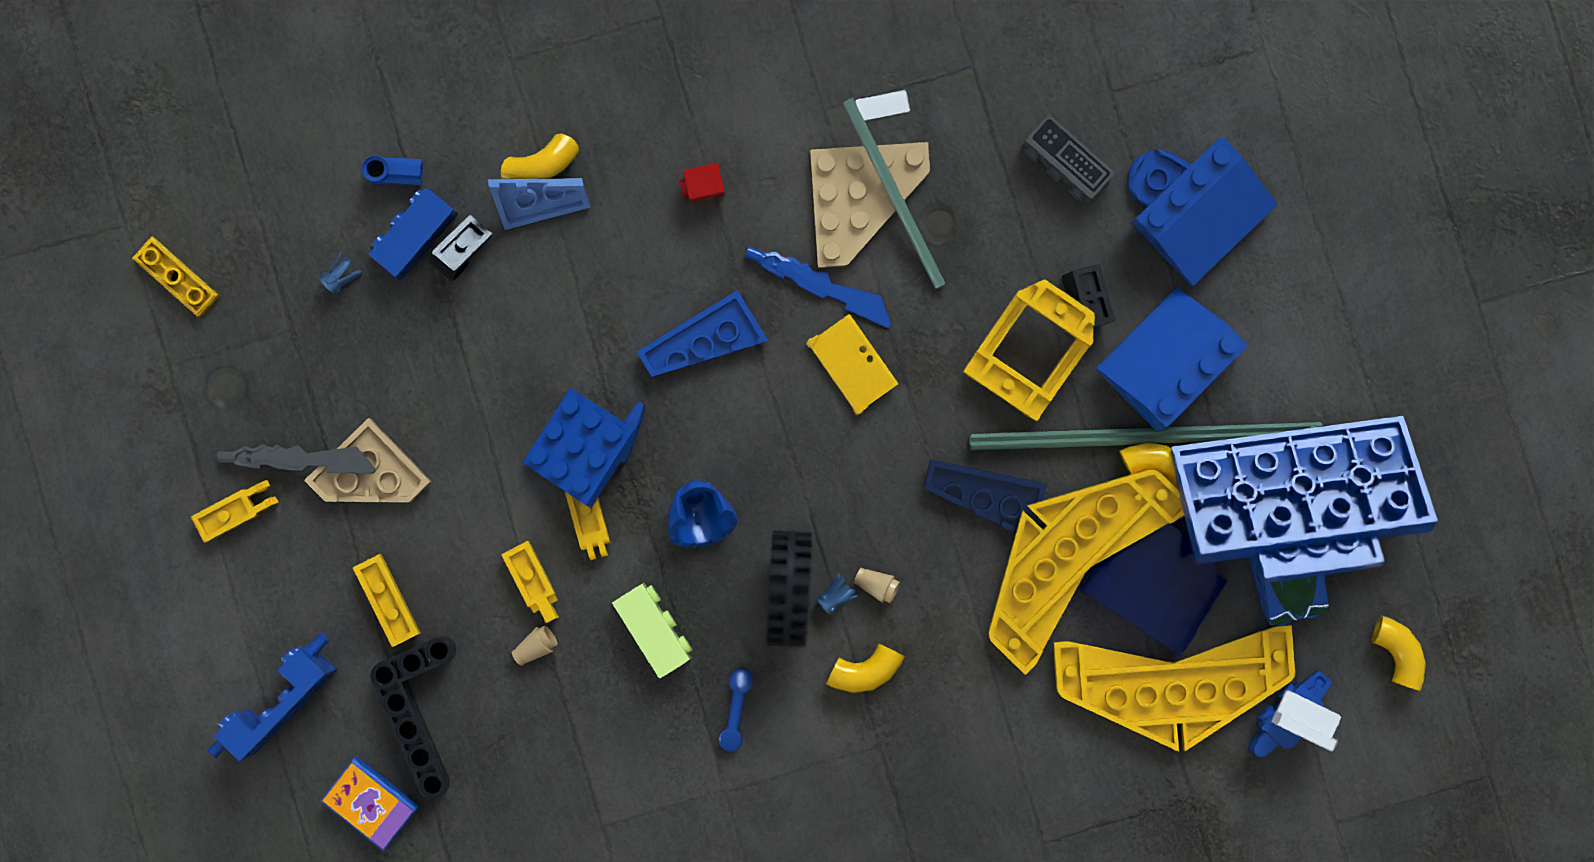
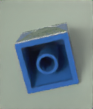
[1249,556,1329,626]

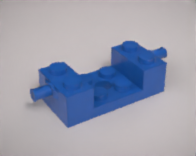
[207,632,337,762]

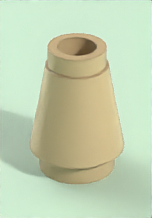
[854,568,900,603]
[512,626,557,666]

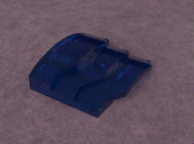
[1079,523,1227,656]

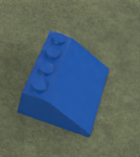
[1131,136,1278,287]
[1095,287,1248,432]

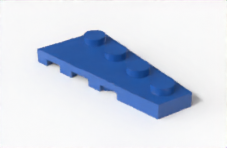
[637,290,768,378]

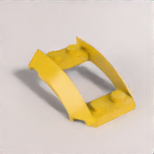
[963,279,1095,422]

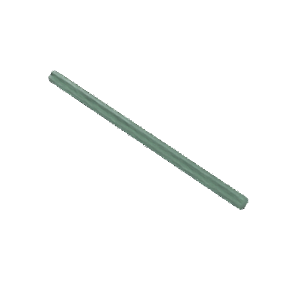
[969,422,1323,450]

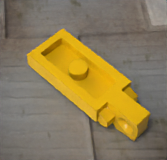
[501,541,559,623]

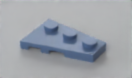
[488,178,590,230]

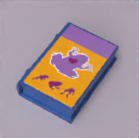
[321,756,420,851]

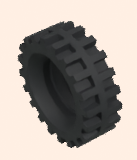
[767,530,812,647]

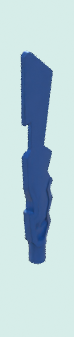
[745,246,891,328]

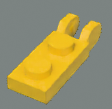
[191,480,279,543]

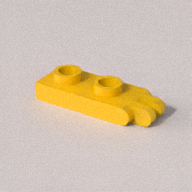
[565,492,610,560]

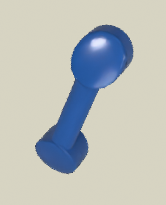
[719,668,753,751]

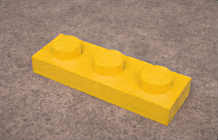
[353,554,421,647]

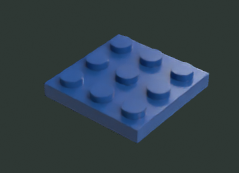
[522,388,639,508]

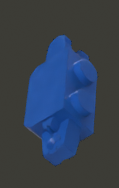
[1248,670,1332,758]

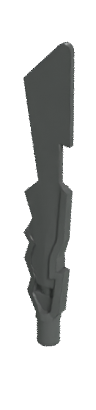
[217,444,376,474]

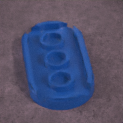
[1127,150,1191,208]

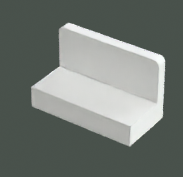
[1271,690,1341,751]

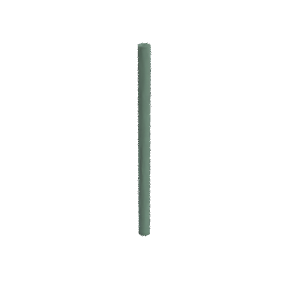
[842,97,945,289]

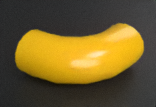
[501,133,579,179]
[1119,442,1179,490]
[1372,615,1426,691]
[826,644,905,693]

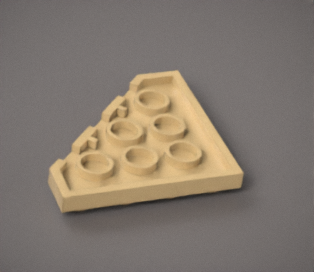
[810,142,930,268]

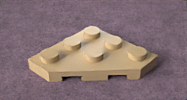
[304,418,432,502]

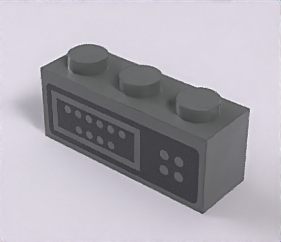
[1022,114,1115,203]

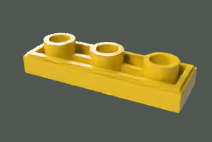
[132,236,220,318]

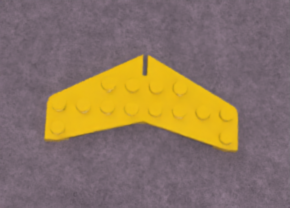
[988,469,1184,675]
[1053,625,1295,752]

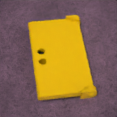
[806,314,898,415]

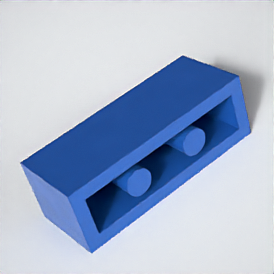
[368,187,458,280]

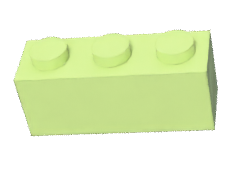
[612,583,692,679]

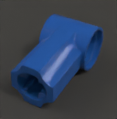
[361,155,423,186]

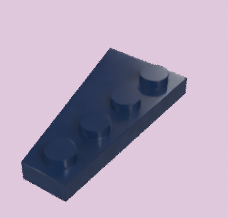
[924,459,1047,533]

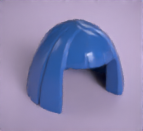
[667,480,738,548]

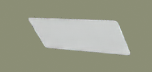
[856,90,910,121]

